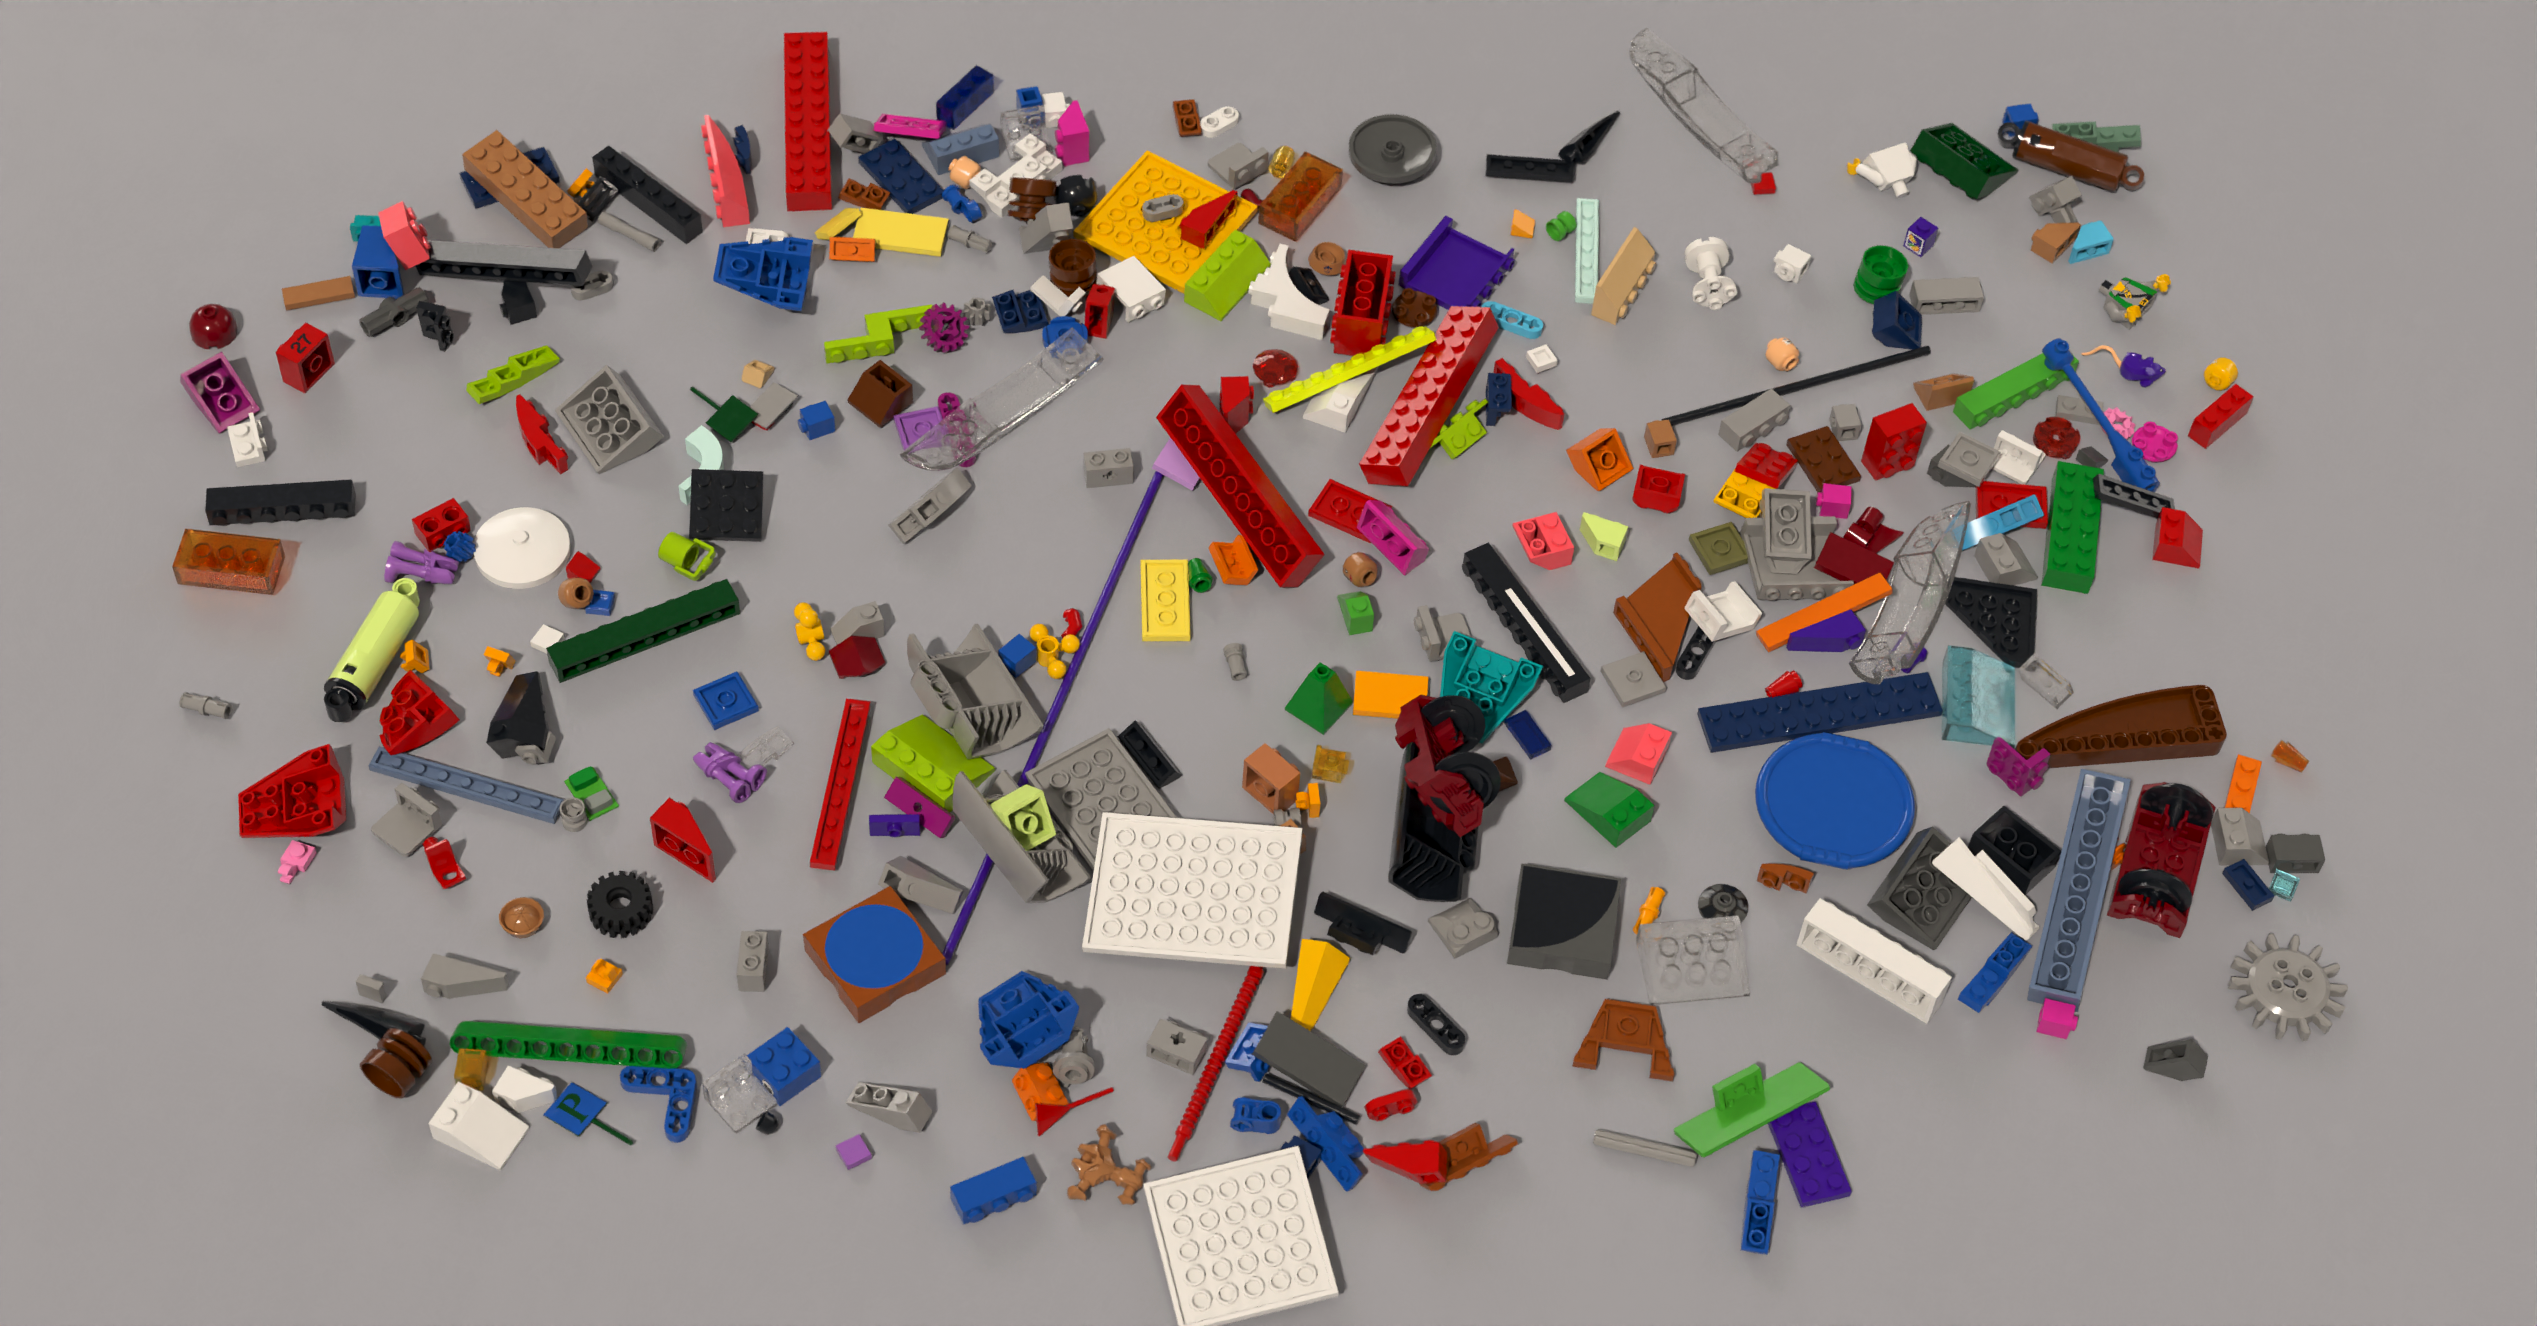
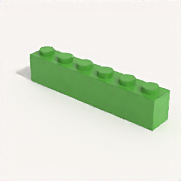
[1953,353,2079,430]

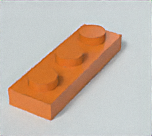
[2224,754,2262,813]

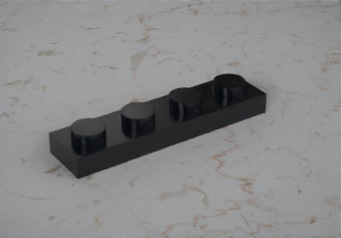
[1485,154,1574,183]
[2093,474,2175,518]

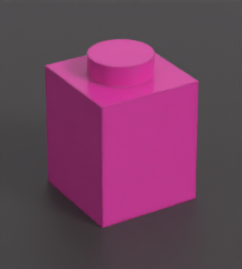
[1816,483,1851,519]
[2036,998,2078,1039]

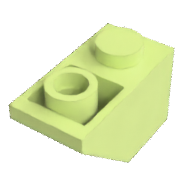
[1580,512,1628,561]

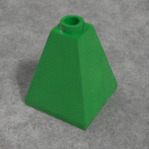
[1285,662,1353,735]

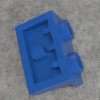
[1225,1022,1270,1082]

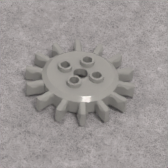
[2228,934,2348,1041]

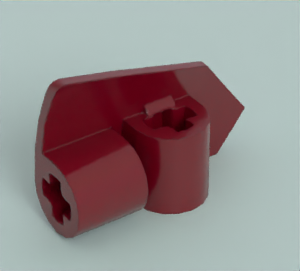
[1843,507,1904,554]

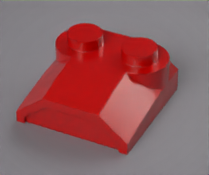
[1632,464,1685,513]

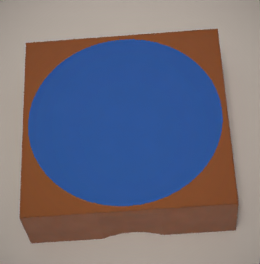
[803,886,946,1024]

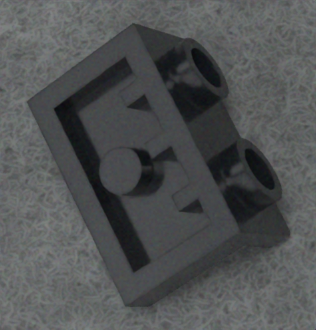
[416,301,454,351]

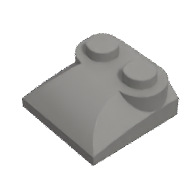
[1428,898,1498,959]

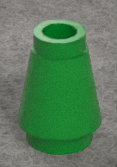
[1188,558,1213,593]

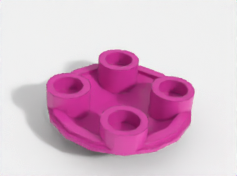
[2131,421,2178,462]

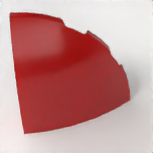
[379,670,460,756]

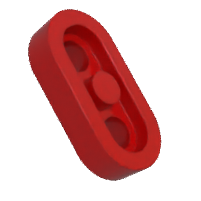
[1365,1089,1417,1121]

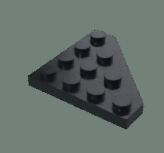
[1940,575,2037,670]

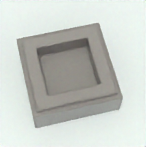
[356,975,387,1003]

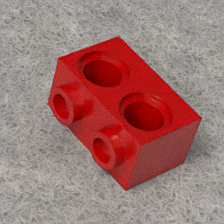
[412,498,471,552]

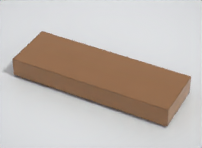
[282,276,355,311]

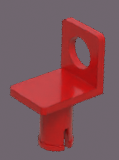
[423,837,466,889]

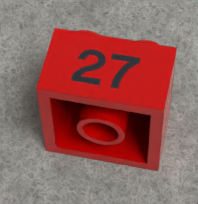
[276,322,335,393]

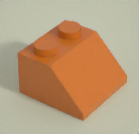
[1566,428,1633,491]

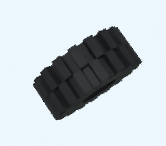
[587,871,653,938]

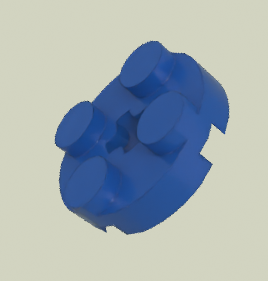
[1042,316,1088,357]

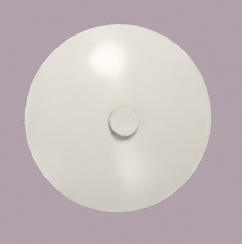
[474,507,571,589]

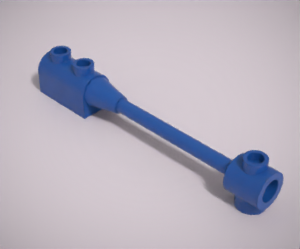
[2042,338,2160,492]

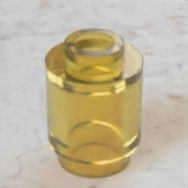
[1268,146,1295,178]

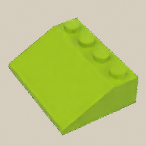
[871,714,995,812]

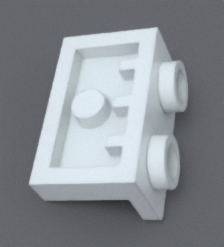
[227,412,268,468]

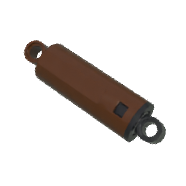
[1998,121,2144,192]

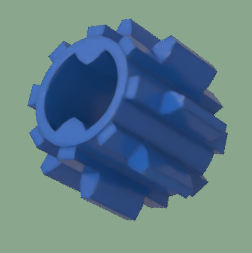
[443,531,476,562]

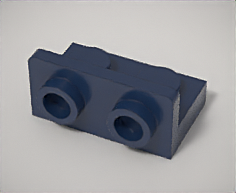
[1485,373,1512,426]

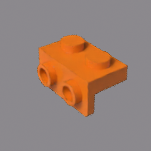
[1208,535,1258,585]
[1012,1063,1069,1121]

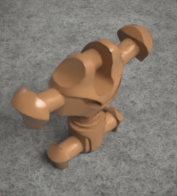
[1067,1124,1151,1205]

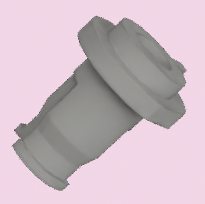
[1053,1027,1095,1088]

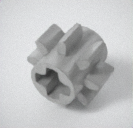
[963,298,991,325]

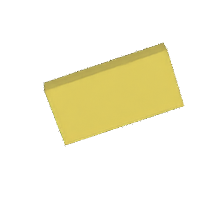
[814,208,861,240]

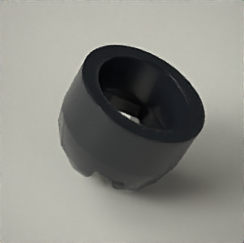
[756,1111,779,1135]

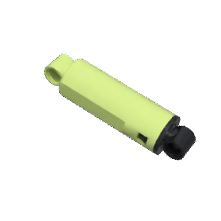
[324,578,420,722]

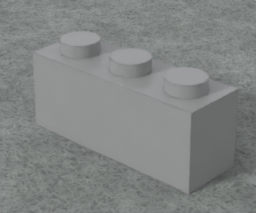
[1909,277,1984,315]
[1718,388,1790,452]

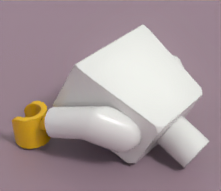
[1847,142,1917,198]

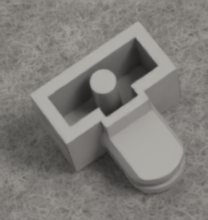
[2029,176,2082,223]

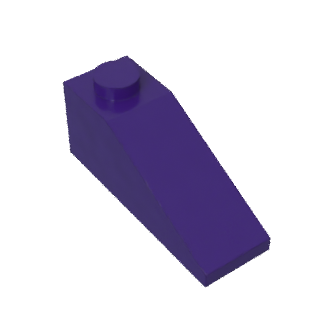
[1786,609,1866,652]

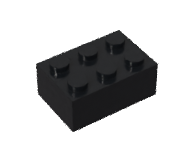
[1968,806,2061,895]

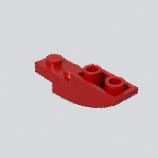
[1494,358,1564,430]
[516,394,568,475]

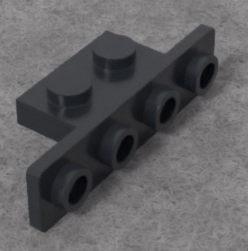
[1314,892,1412,955]

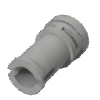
[1223,643,1247,681]

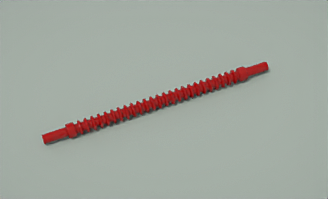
[1167,966,1264,1162]

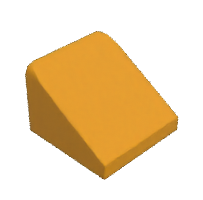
[1511,209,1535,238]

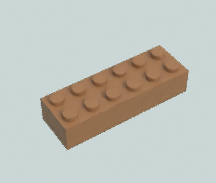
[462,130,588,248]

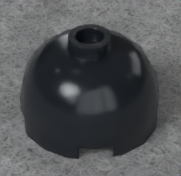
[1053,175,1097,217]

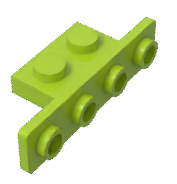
[1430,398,1488,459]

